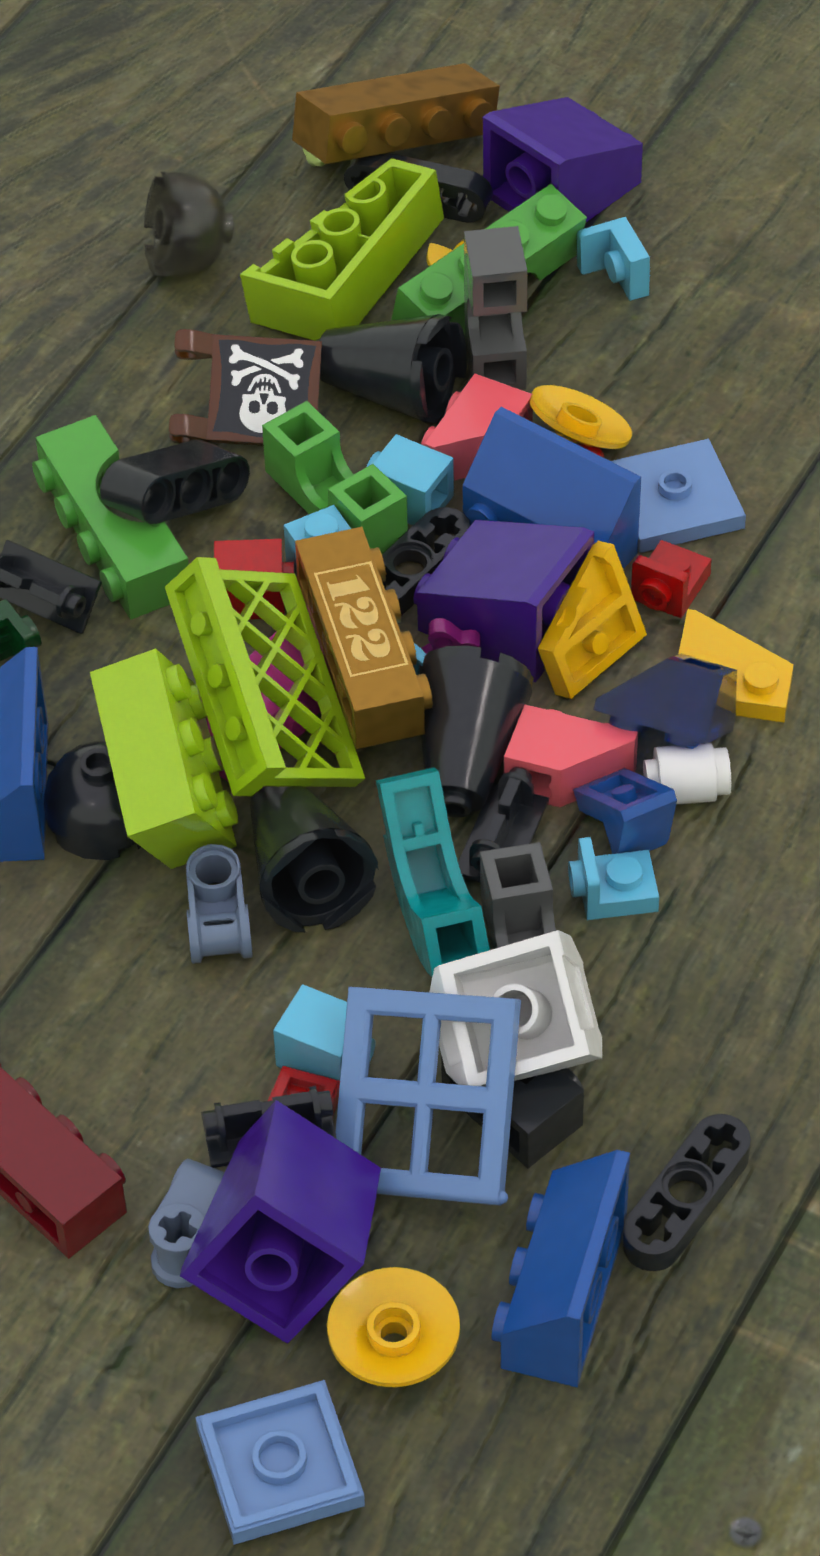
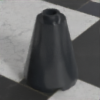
[316,314,467,424]
[417,646,533,818]
[250,786,379,933]

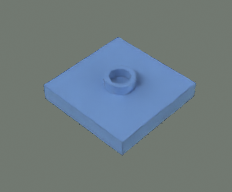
[611,439,746,553]
[195,1380,365,1545]

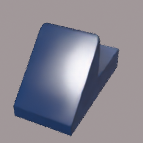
[573,768,677,854]

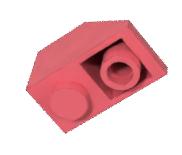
[421,373,533,481]
[504,704,638,807]

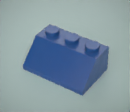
[462,407,641,569]
[0,647,49,862]
[491,1150,630,1388]

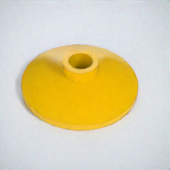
[530,385,632,449]
[327,1267,460,1387]

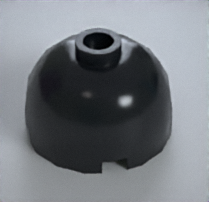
[44,741,141,860]

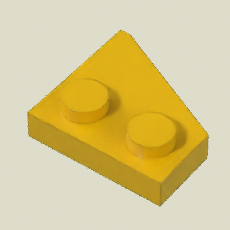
[538,541,647,699]
[670,609,794,723]

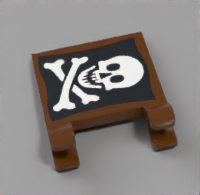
[169,329,322,446]

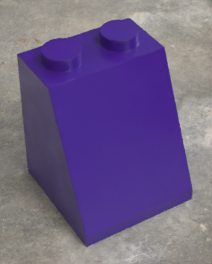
[483,97,643,222]
[413,520,594,683]
[180,1100,381,1344]

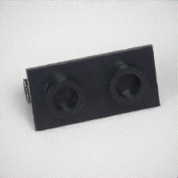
[0,540,102,634]
[458,767,549,882]
[201,1086,337,1168]

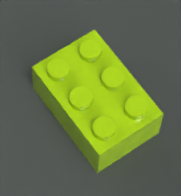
[90,648,238,869]

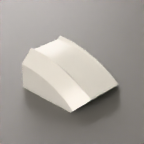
[429,930,602,1087]

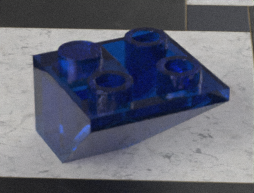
[593,653,737,749]

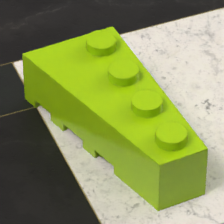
[240,158,444,341]

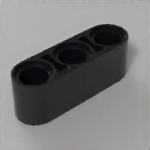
[100,440,250,524]

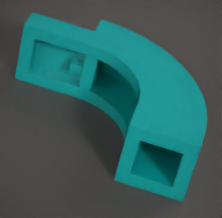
[376,768,490,977]

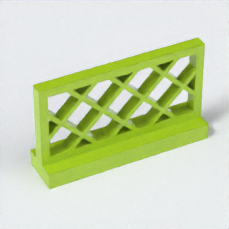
[165,557,365,796]

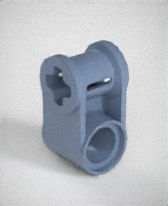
[186,844,253,964]
[148,1158,225,1288]

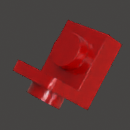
[631,540,712,619]

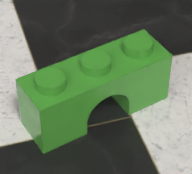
[262,401,408,554]

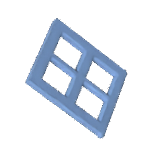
[335,987,521,1206]

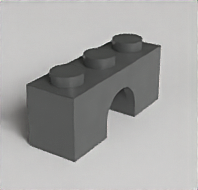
[464,226,528,390]
[480,842,556,949]

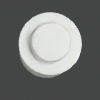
[643,743,731,805]

